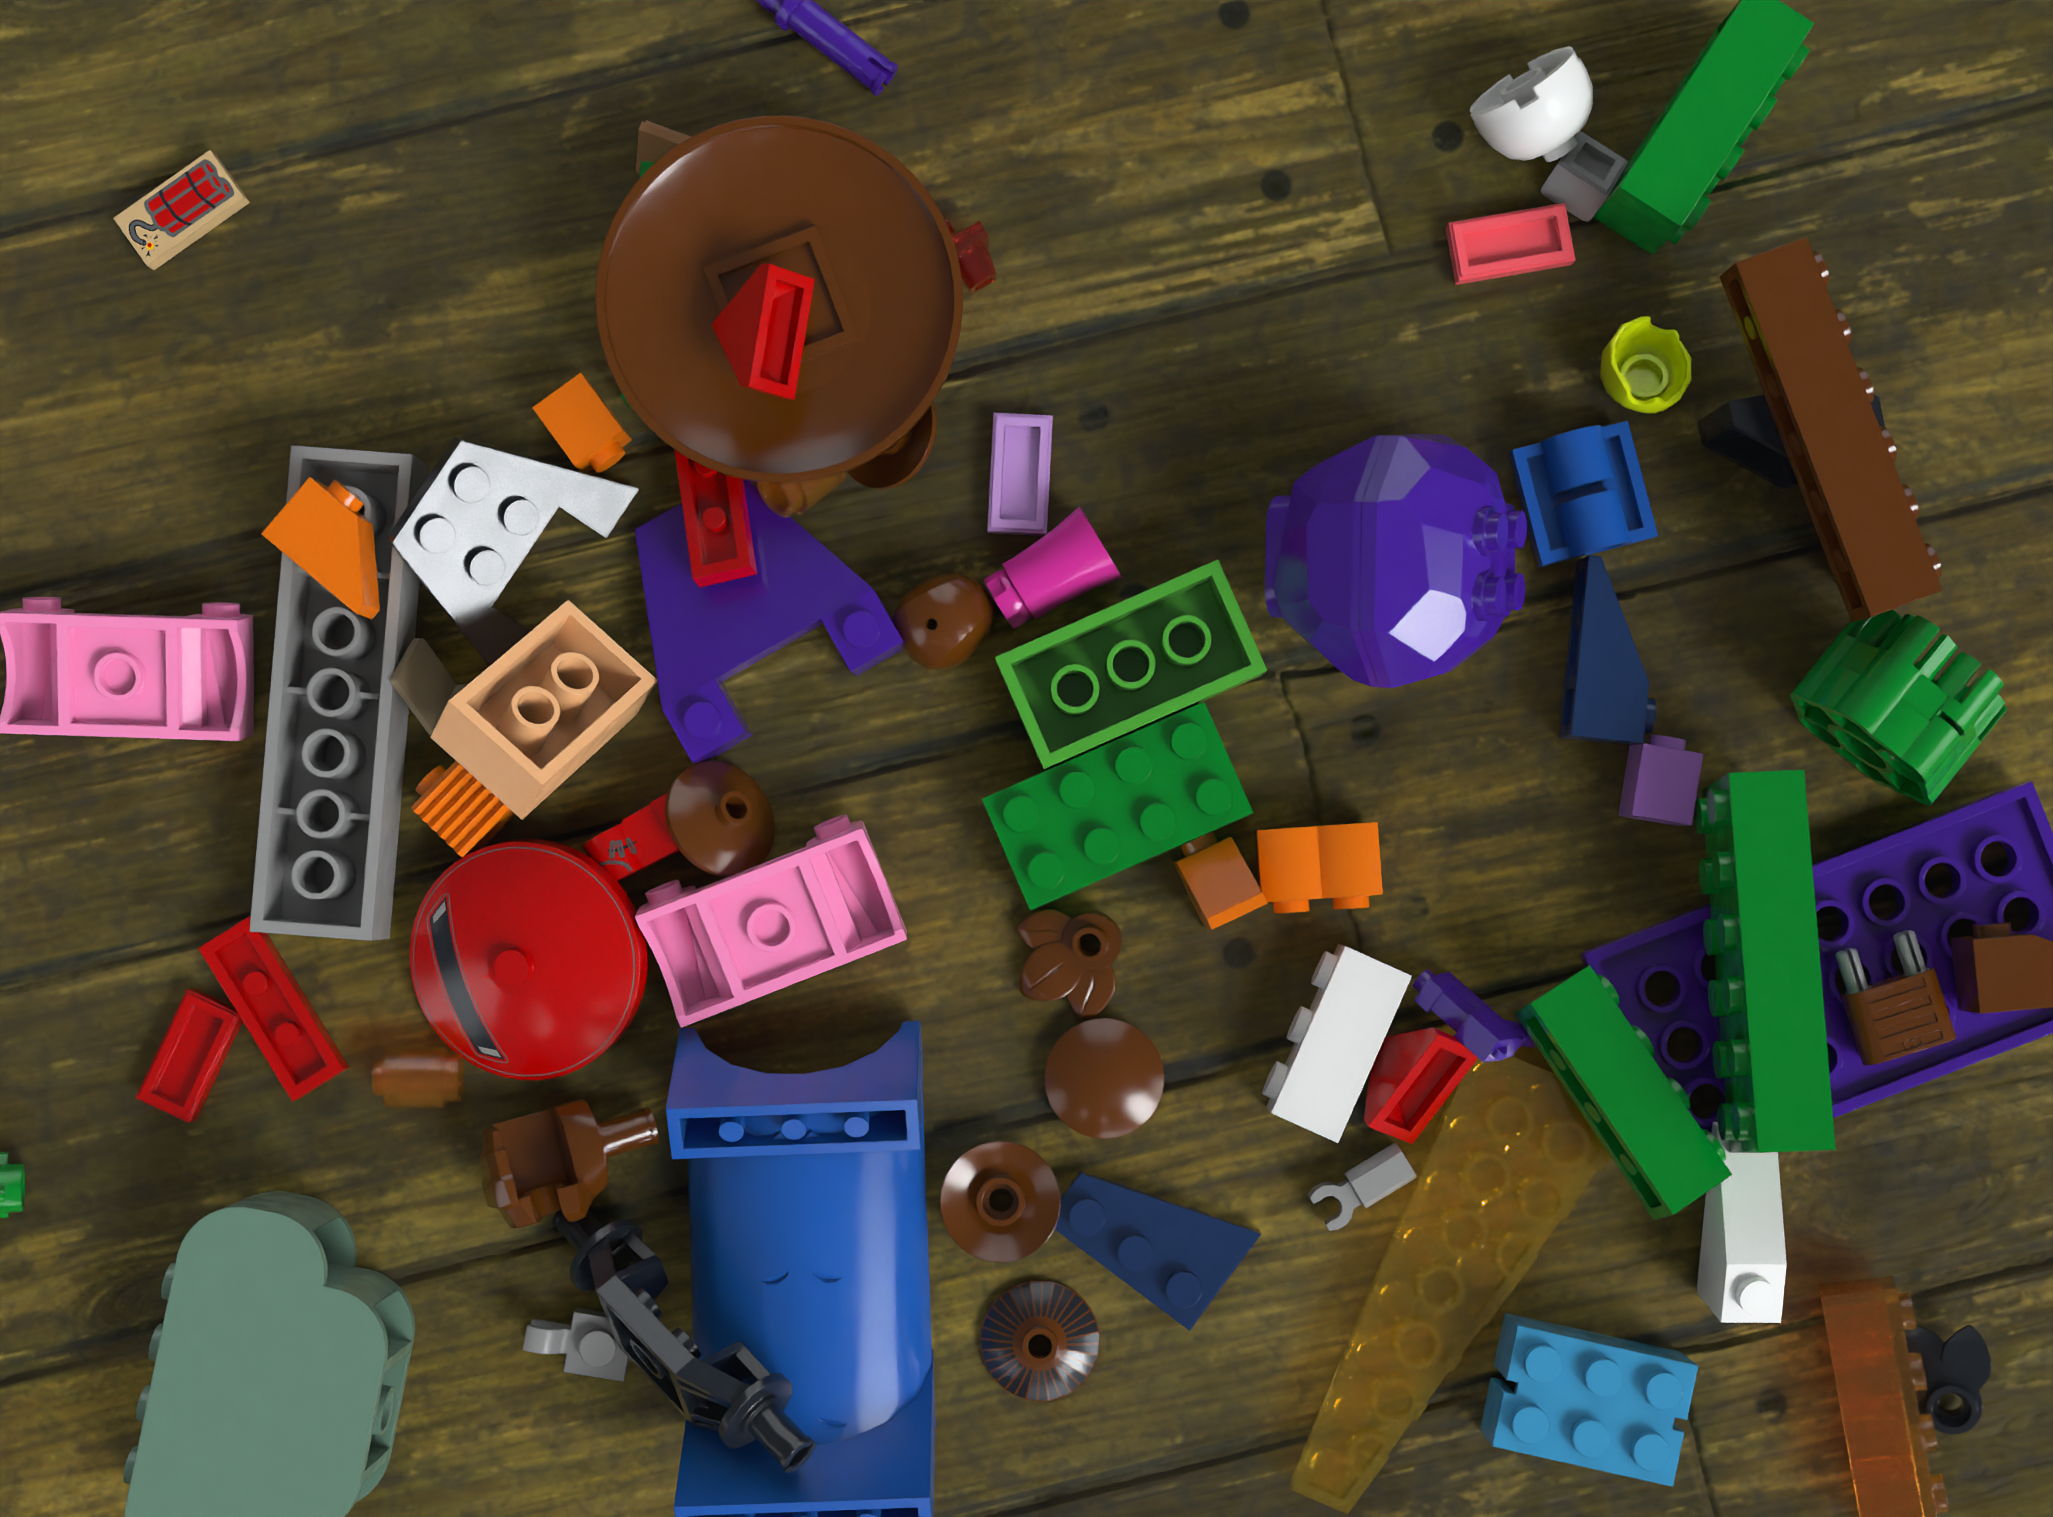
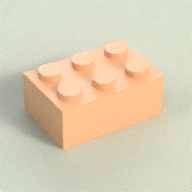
[430,600,658,820]

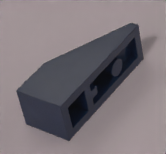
[1559,555,1656,746]

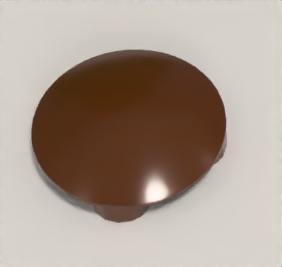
[1044,1018,1164,1139]

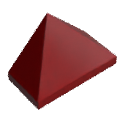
[711,263,815,400]
[1364,1027,1478,1144]

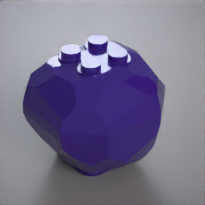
[1265,434,1527,688]

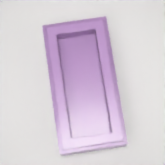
[987,413,1053,536]

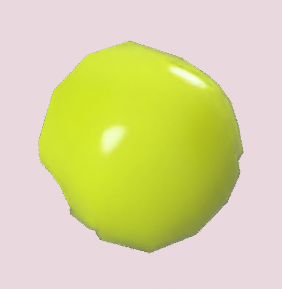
[1600,316,1691,414]

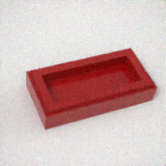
[135,988,243,1123]

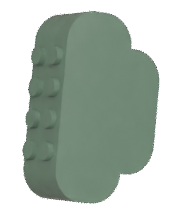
[123,1191,415,1517]

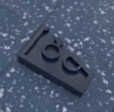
[1055,1171,1261,1331]

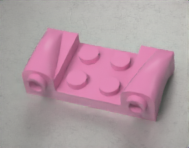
[0,597,254,741]
[635,814,907,1028]

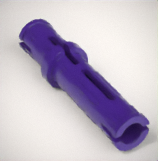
[755,0,898,96]

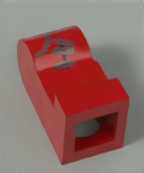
[582,793,680,883]

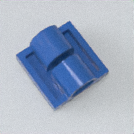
[1508,421,1658,568]

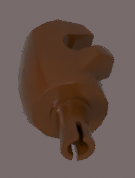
[480,1099,659,1229]

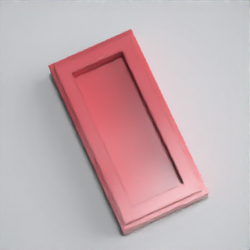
[1445,203,1576,285]

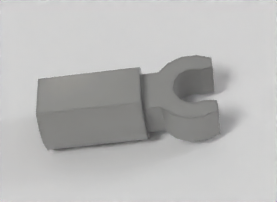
[1307,1143,1417,1231]

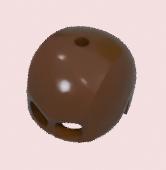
[892,573,996,671]

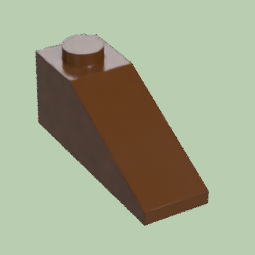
[1951,922,2053,1014]

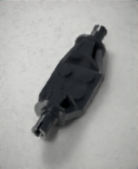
[551,1210,815,1473]

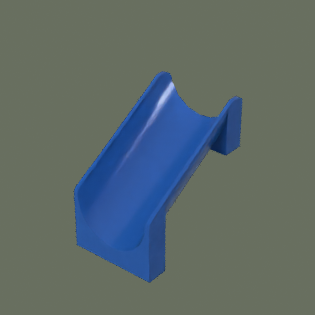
[666,1020,936,1517]

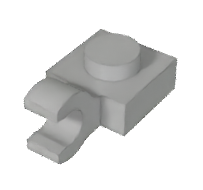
[523,1308,629,1381]

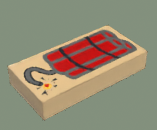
[113,150,250,270]

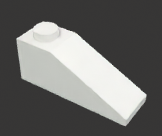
[1696,1122,1787,1323]

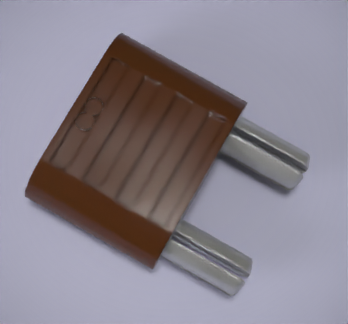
[1835,930,1957,1066]

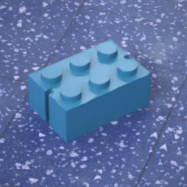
[1480,1313,1698,1487]

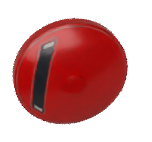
[409,839,648,1080]

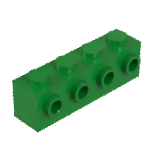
[1515,965,1732,1220]

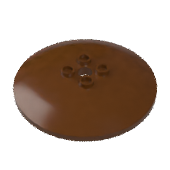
[595,115,963,484]

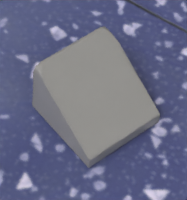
[1541,131,1628,222]

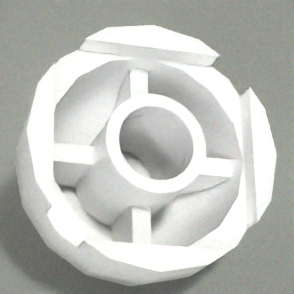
[1470,46,1593,162]

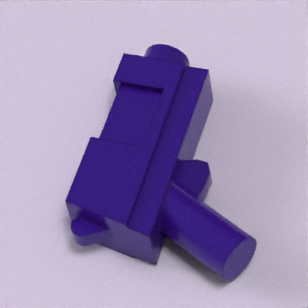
[1413,969,1537,1063]

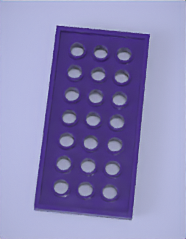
[1579,781,2053,1133]

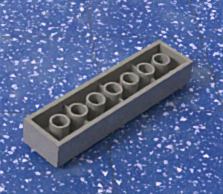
[249,445,429,941]

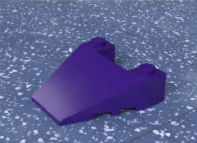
[635,480,904,763]

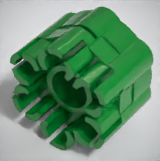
[1790,609,2008,806]

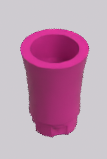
[984,506,1123,629]

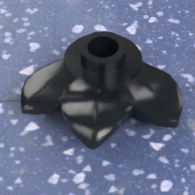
[1871,1323,1992,1434]

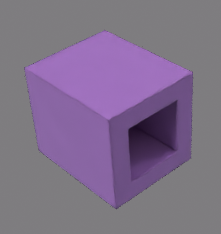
[1618,735,1703,826]

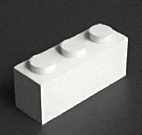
[1262,944,1412,1143]

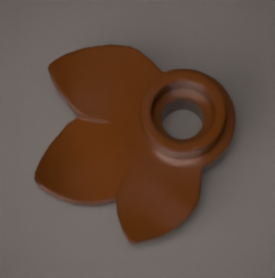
[1017,908,1122,1021]

